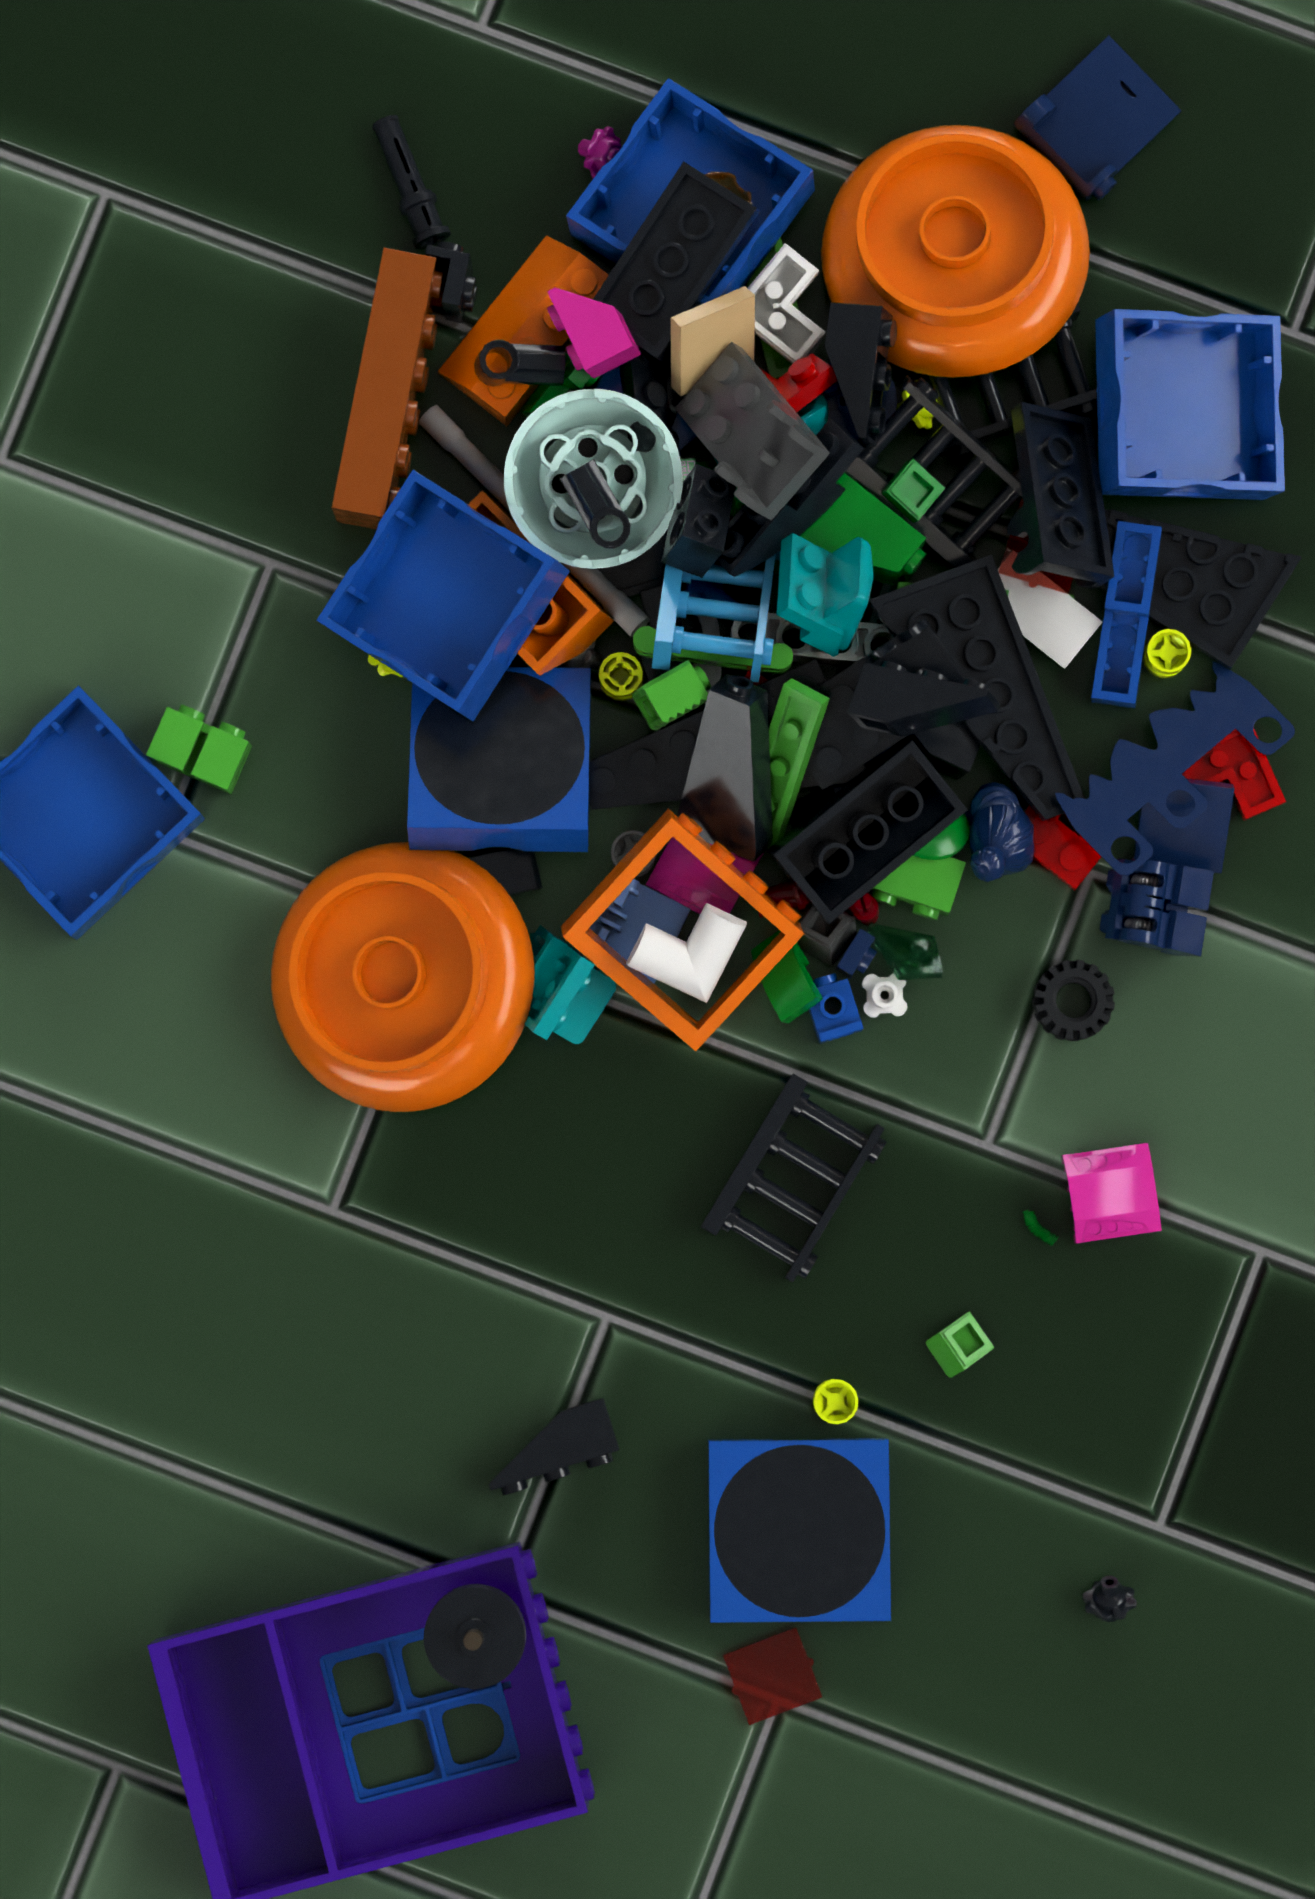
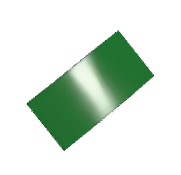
[751,930,823,1024]

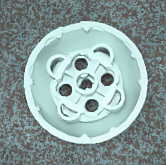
[504,389,683,569]

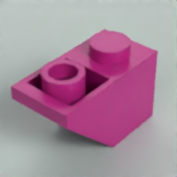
[547,287,641,379]

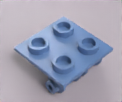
[590,870,691,984]

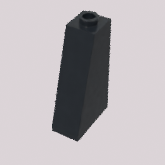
[677,674,773,862]

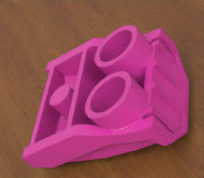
[646,837,764,914]
[1061,1143,1162,1244]

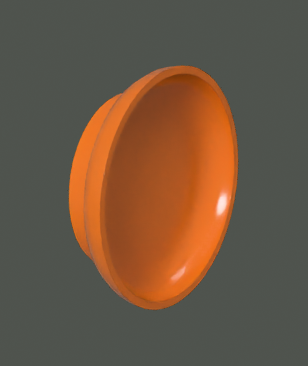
[821,125,1090,378]
[271,842,535,1112]

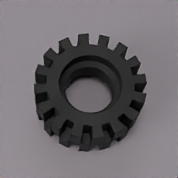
[1032,960,1115,1041]

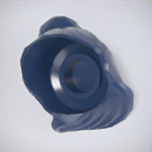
[965,782,1035,882]

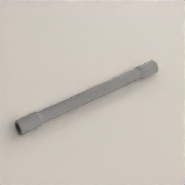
[419,405,650,637]

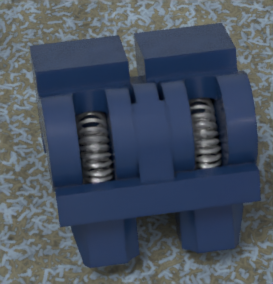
[1099,859,1214,957]

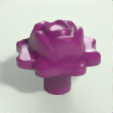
[578,126,622,179]

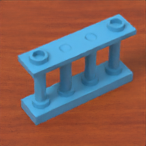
[652,551,781,682]

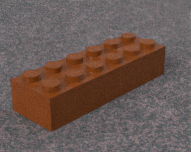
[331,247,446,530]

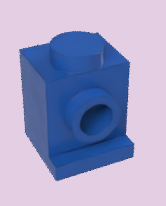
[809,973,864,1044]

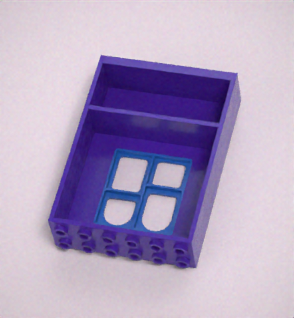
[147,1541,595,1899]

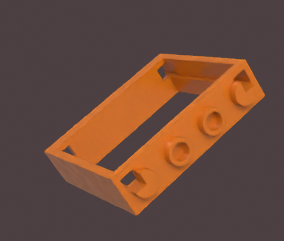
[560,808,804,1051]

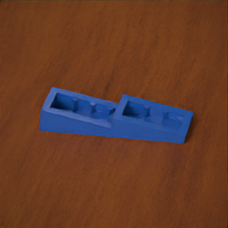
[1091,521,1162,709]

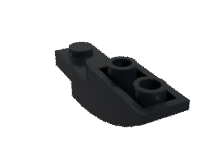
[717,418,864,577]

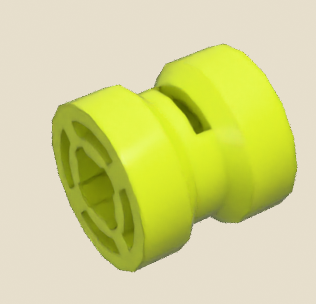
[1143,629,1191,678]
[599,652,643,701]
[812,1379,859,1424]

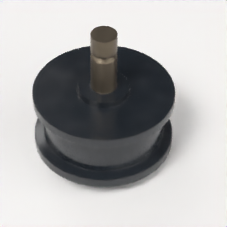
[424,1584,526,1689]

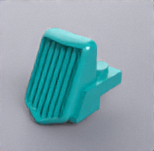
[777,533,874,657]
[525,925,616,1044]

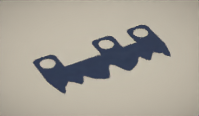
[1055,661,1295,876]

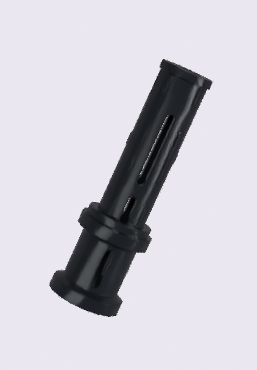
[372,115,451,249]

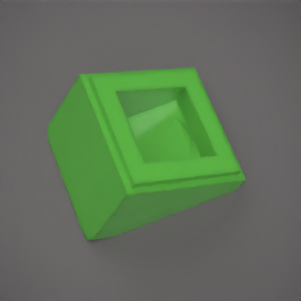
[925,1311,994,1378]

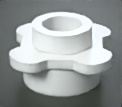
[862,972,907,1018]

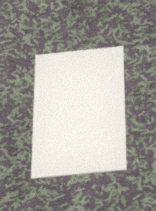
[998,551,1103,669]

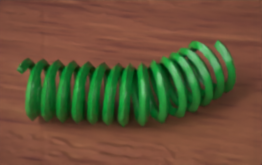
[1022,1210,1059,1246]

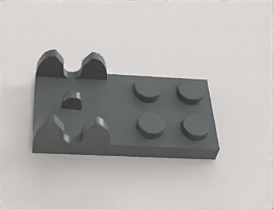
[675,342,830,521]

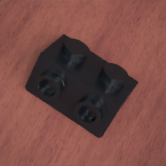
[425,242,478,324]

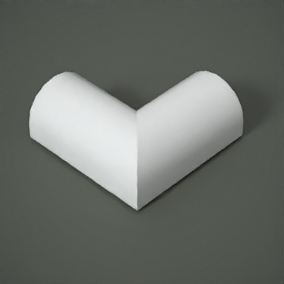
[748,243,826,364]
[626,903,747,1003]

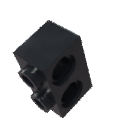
[661,464,736,578]

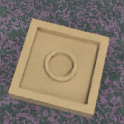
[671,286,755,396]

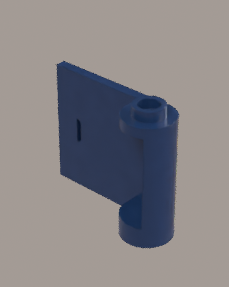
[1013,35,1182,201]

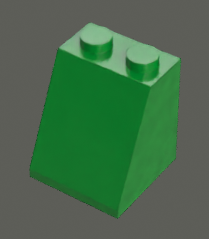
[800,472,926,586]

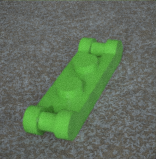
[633,626,793,674]

